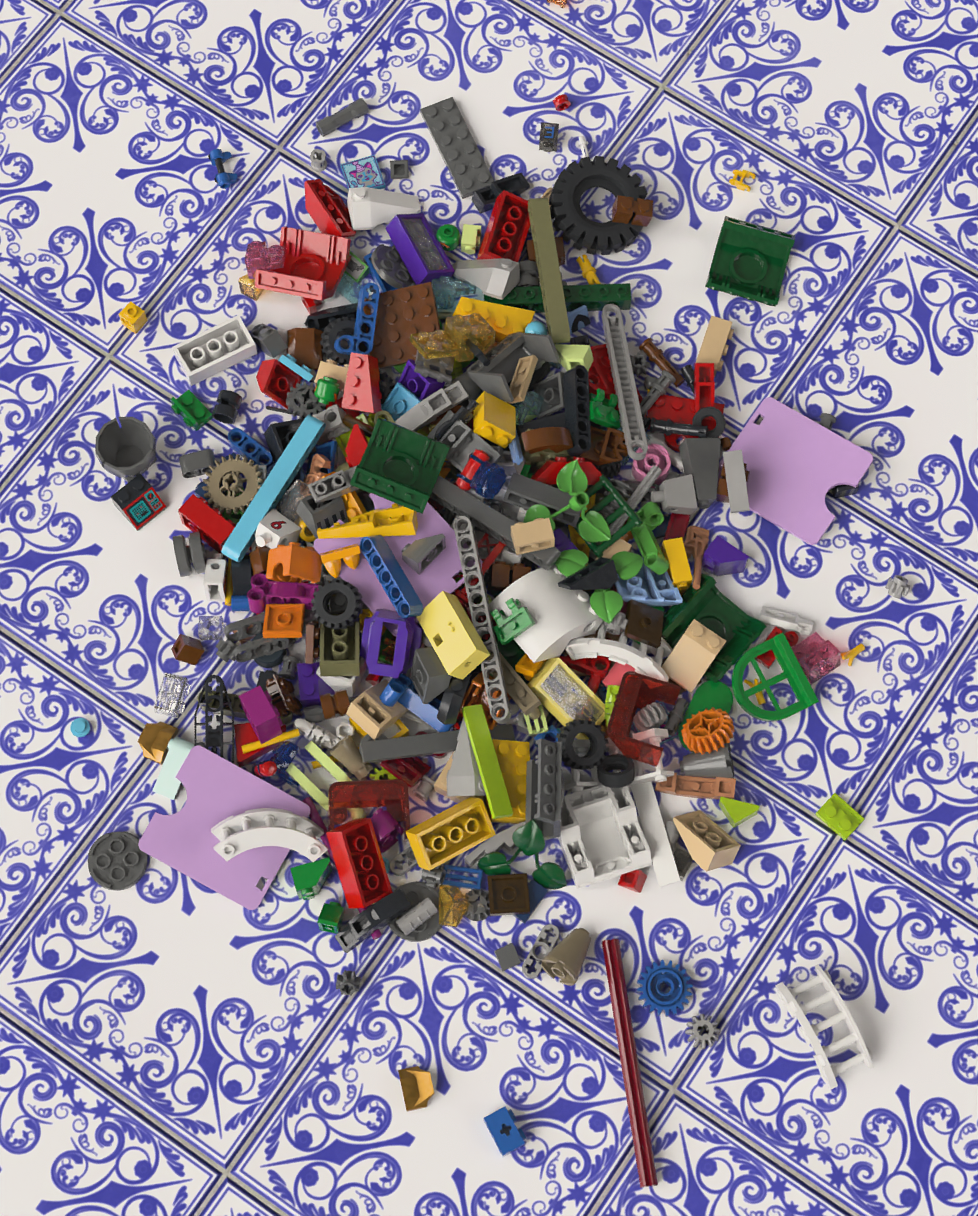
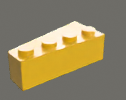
[452,297,535,342]

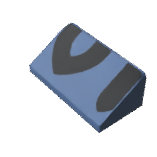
[567,305,590,334]

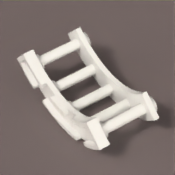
[565,620,673,687]
[564,728,674,793]
[211,808,328,862]
[775,964,874,1089]

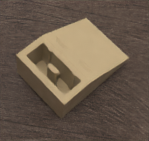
[346,679,409,740]

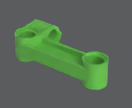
[626,501,669,575]

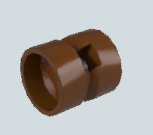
[319,689,350,720]

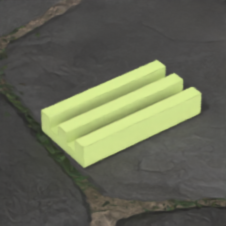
[523,704,548,736]

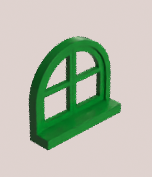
[732,632,819,722]

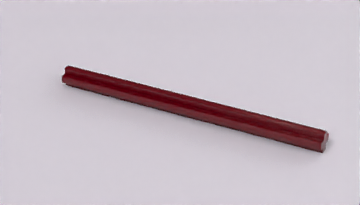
[602,939,658,1188]

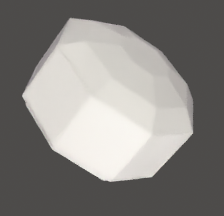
[336,722,355,740]

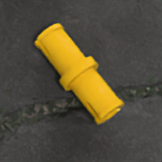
[576,254,601,285]

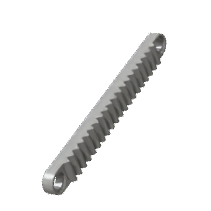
[601,304,648,460]

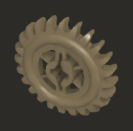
[202,454,264,515]

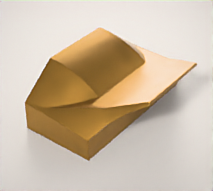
[137,721,179,765]
[398,1066,435,1112]

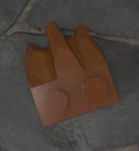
[580,426,628,465]

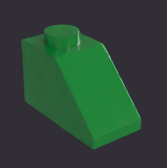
[317,902,345,934]

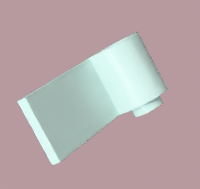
[153,736,198,800]

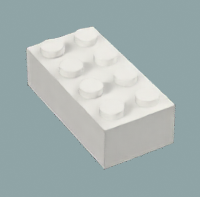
[172,315,258,386]

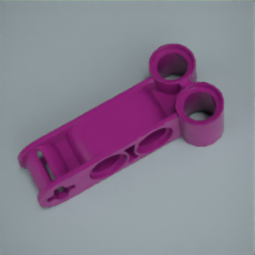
[247,573,319,613]

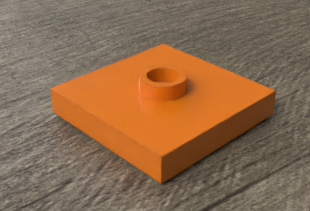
[263,604,305,638]

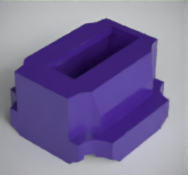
[360,609,424,678]

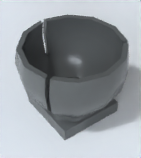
[95,417,157,483]

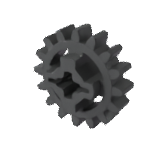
[286,381,326,419]

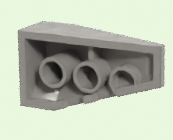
[452,258,520,300]
[446,717,486,797]

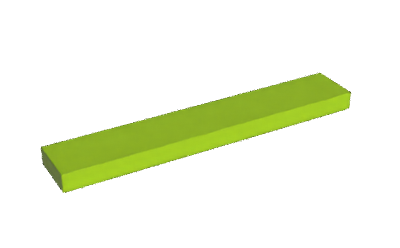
[461,704,513,819]

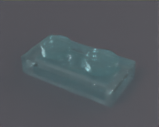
[336,272,368,304]

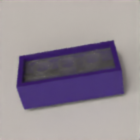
[385,213,455,286]

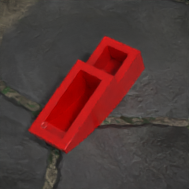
[694,363,715,420]

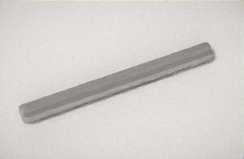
[589,465,662,560]

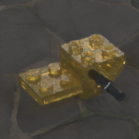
[410,313,496,366]

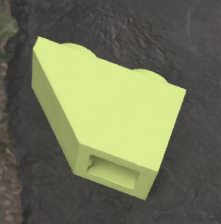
[555,344,593,371]

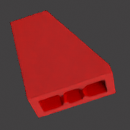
[234,723,287,767]

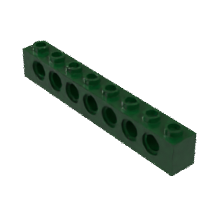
[484,283,631,313]

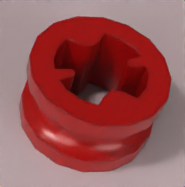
[553,94,571,111]

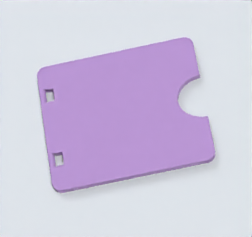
[717,397,873,545]
[314,493,482,637]
[138,745,310,910]

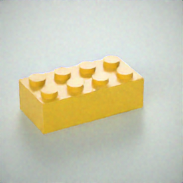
[486,739,530,824]
[405,796,496,871]

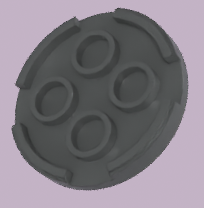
[371,244,416,289]
[88,832,148,891]
[388,881,446,942]

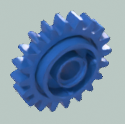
[636,960,693,1017]

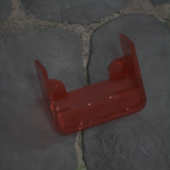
[606,671,681,767]
[327,779,410,841]

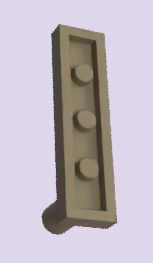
[485,652,542,719]

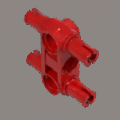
[555,638,614,695]

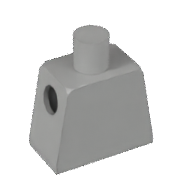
[651,474,698,515]

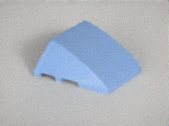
[614,559,683,606]

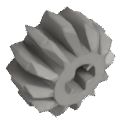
[633,702,667,732]
[685,1014,720,1049]

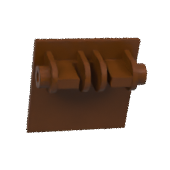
[266,674,302,717]

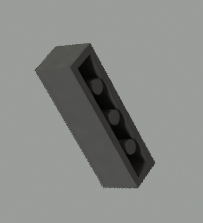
[503,472,582,527]

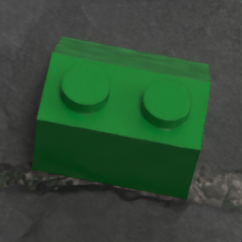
[290,857,333,900]

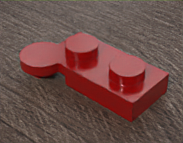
[755,626,799,669]

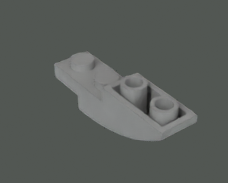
[395,381,469,432]
[308,466,360,503]

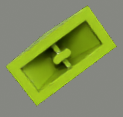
[718,797,760,828]

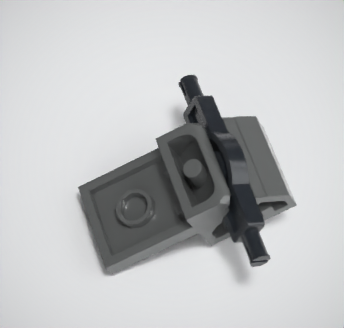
[427,399,503,486]

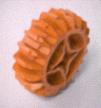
[681,707,735,755]

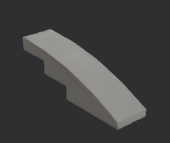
[465,821,526,868]

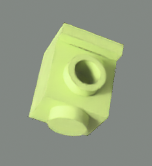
[461,224,482,254]

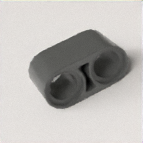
[179,449,217,478]

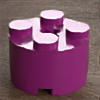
[371,808,404,854]

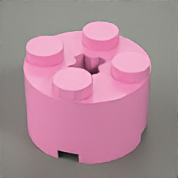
[632,444,671,488]

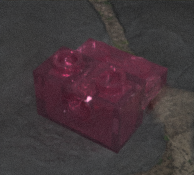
[245,241,287,279]
[792,632,841,685]

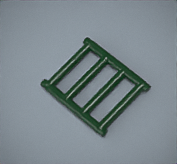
[573,474,643,558]

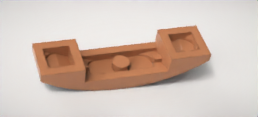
[655,773,736,799]

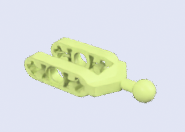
[283,741,366,820]

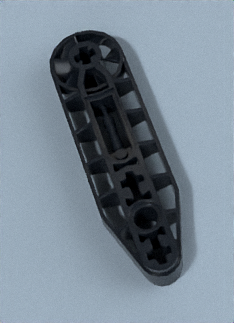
[194,675,234,764]

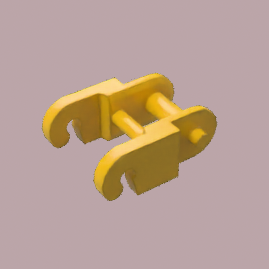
[729,170,756,192]

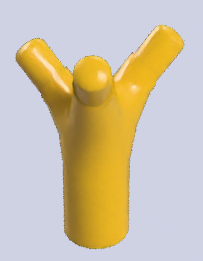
[838,643,865,666]
[744,679,766,705]

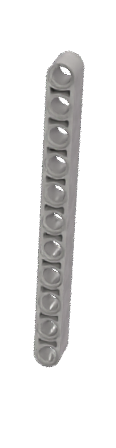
[454,516,511,724]

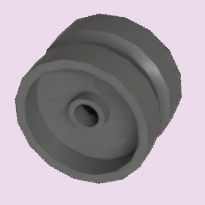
[173,531,207,577]

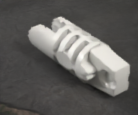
[293,718,340,750]

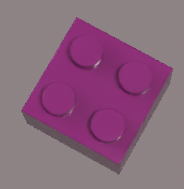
[239,686,283,744]

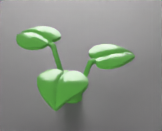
[523,460,611,543]
[555,549,643,624]

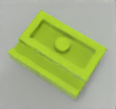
[815,793,864,841]

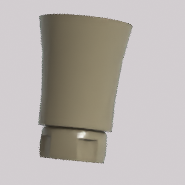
[329,735,373,780]

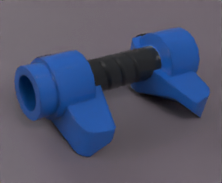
[208,149,237,189]

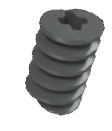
[594,479,634,519]

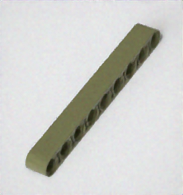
[528,198,570,344]

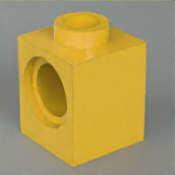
[119,301,148,334]

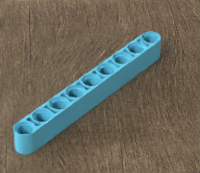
[221,415,326,563]

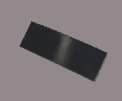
[471,173,530,214]

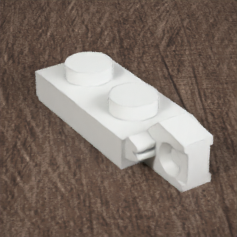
[759,606,813,635]

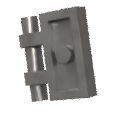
[414,346,455,383]

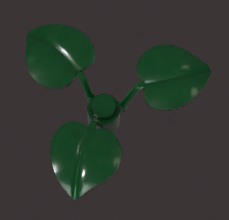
[477,819,567,889]

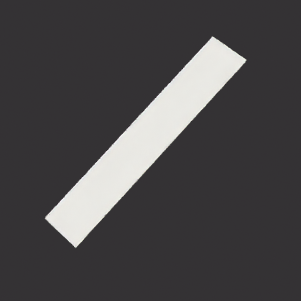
[631,782,680,887]

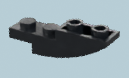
[335,889,412,953]

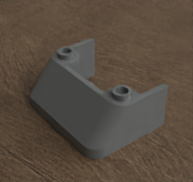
[467,332,561,402]

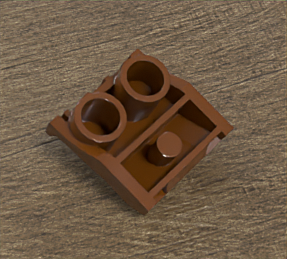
[286,328,324,370]

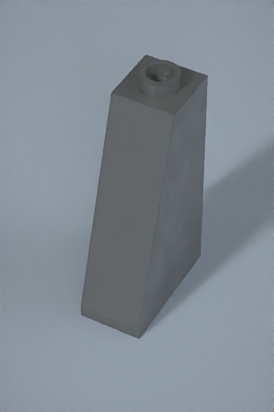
[679,438,721,509]

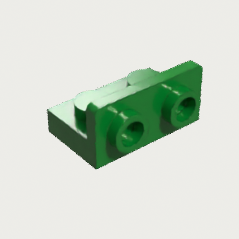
[170,390,213,431]

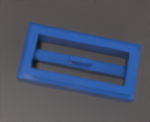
[441,864,483,890]

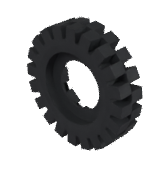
[549,156,649,255]

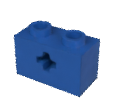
[483,1107,526,1157]

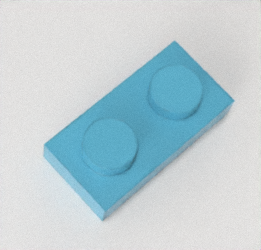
[278,354,313,382]

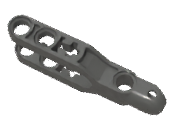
[224,602,339,662]

